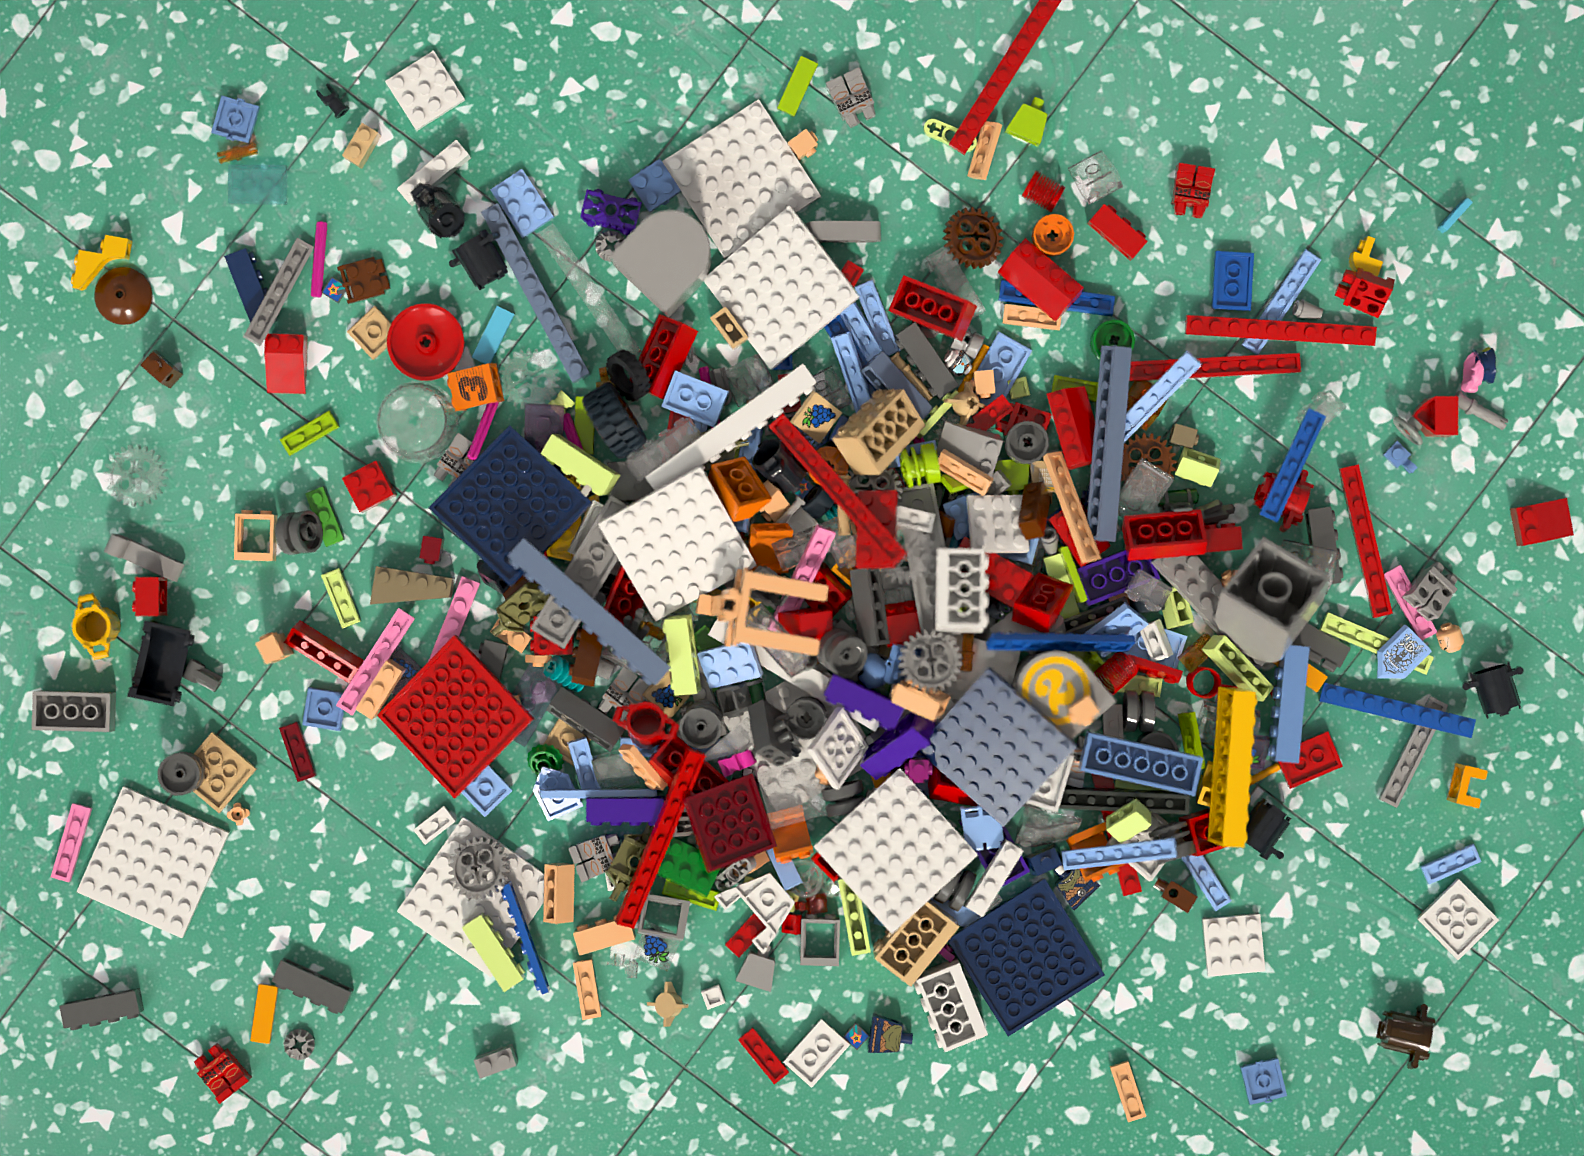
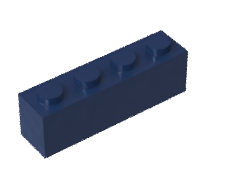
[224,248,278,323]

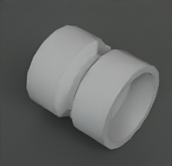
[950,329,985,359]

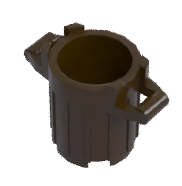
[1376,1004,1435,1069]

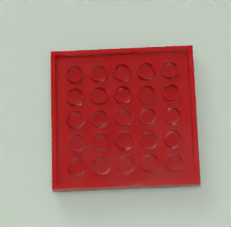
[377,635,535,799]

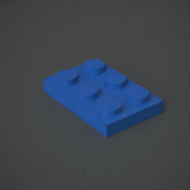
[1211,251,1254,311]

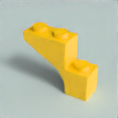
[71,235,133,291]

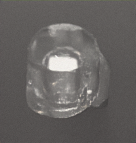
[607,944,638,979]

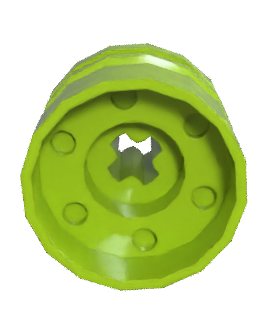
[900,443,941,488]

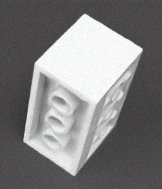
[935,549,988,633]
[914,958,988,1052]

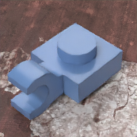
[1383,441,1418,474]

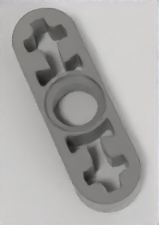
[715,856,756,892]

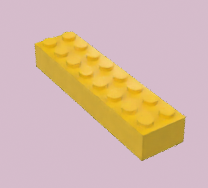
[1208,687,1257,847]

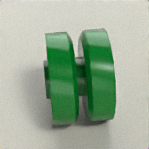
[1090,319,1135,360]

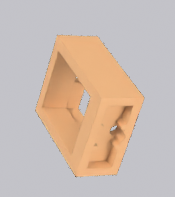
[234,510,277,561]
[891,679,951,721]

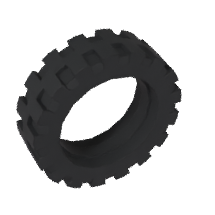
[606,349,650,402]

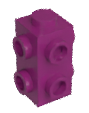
[905,757,932,783]

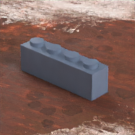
[860,351,933,420]

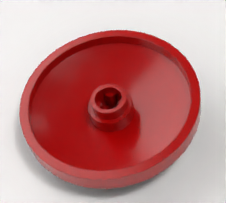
[387,303,465,381]

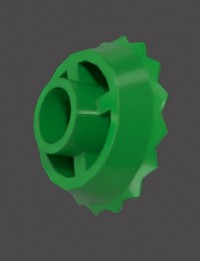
[527,743,564,776]

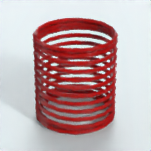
[1022,170,1066,213]
[1093,652,1138,695]
[1186,667,1222,698]

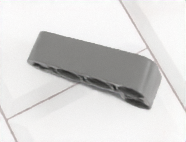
[805,221,881,244]
[104,533,185,582]

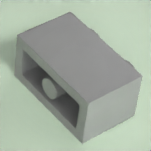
[474,1044,518,1078]

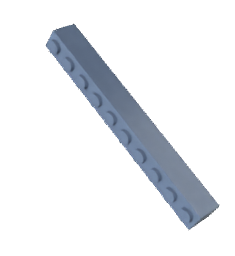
[481,203,591,384]
[1087,346,1132,542]
[508,538,671,686]

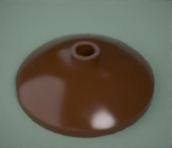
[94,267,153,325]

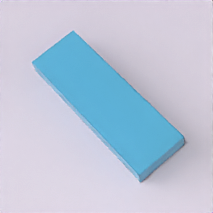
[472,306,515,364]

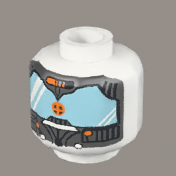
[943,349,972,377]

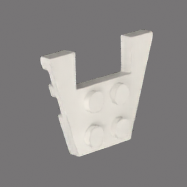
[714,873,795,954]

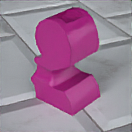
[718,747,757,778]

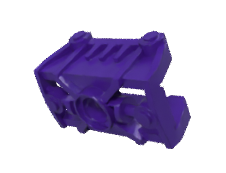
[580,189,642,236]

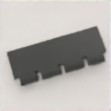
[1291,623,1351,673]

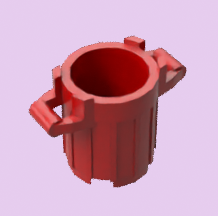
[1253,470,1314,533]
[612,702,679,749]

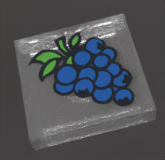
[633,921,680,972]

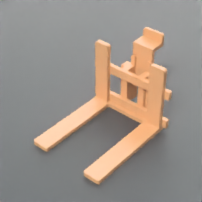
[695,567,828,655]

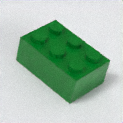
[657,837,720,898]

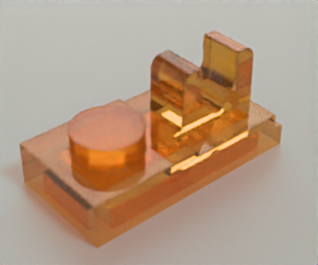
[1177,633,1211,673]

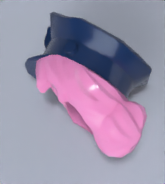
[1460,347,1497,393]

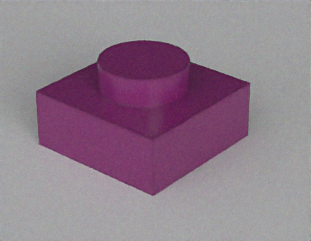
[939,943,955,963]

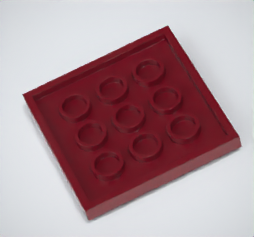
[683,773,777,873]

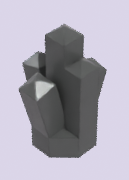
[1195,499,1235,524]
[624,608,650,643]

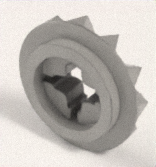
[595,231,625,262]
[283,1029,315,1060]

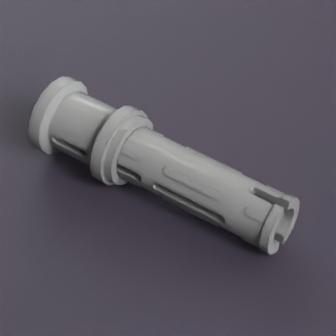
[1454,391,1508,430]

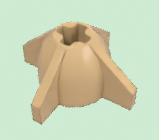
[944,382,987,426]
[647,981,688,1027]

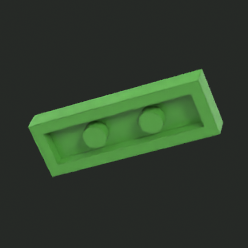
[305,486,345,547]

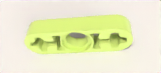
[924,119,977,152]

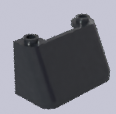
[127,620,195,707]

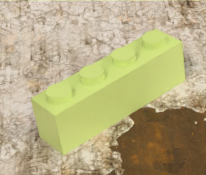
[541,434,620,496]
[663,614,702,696]
[1202,635,1274,701]
[838,877,871,956]
[462,913,526,992]

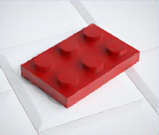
[1277,731,1343,789]

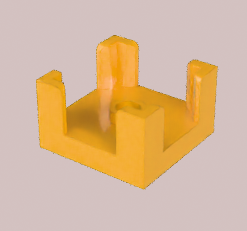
[1447,763,1488,808]

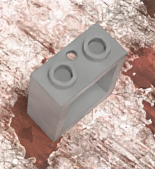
[635,894,690,941]
[800,914,840,966]

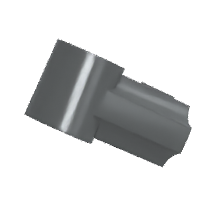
[709,367,732,406]
[182,658,224,692]

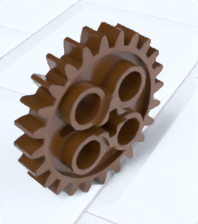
[942,207,1004,270]
[1121,433,1177,495]

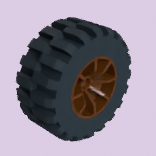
[582,383,647,458]

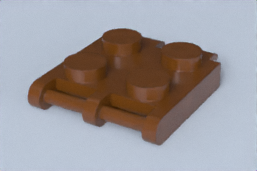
[337,257,391,304]

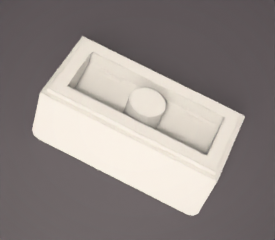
[1140,619,1173,662]

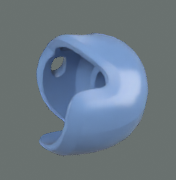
[858,653,887,689]

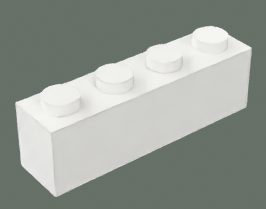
[397,140,471,207]
[965,839,1023,917]

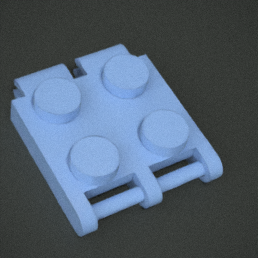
[960,804,1004,851]

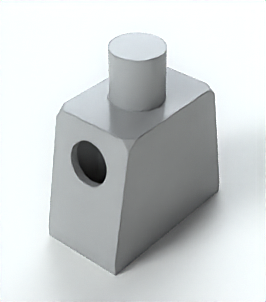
[736,945,775,992]

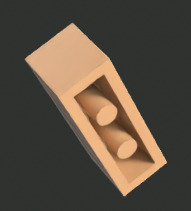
[255,632,294,664]
[356,659,406,720]
[543,863,575,924]
[573,915,636,956]

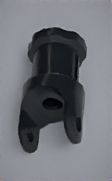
[316,83,350,119]
[984,599,1010,620]

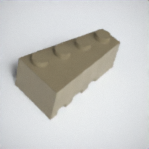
[370,566,455,604]

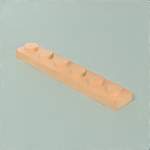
[1043,451,1101,563]

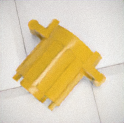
[72,593,121,660]

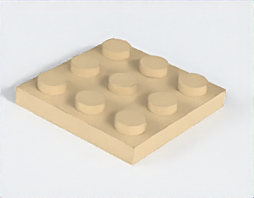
[180,732,257,813]

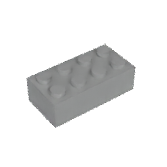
[32,690,116,732]

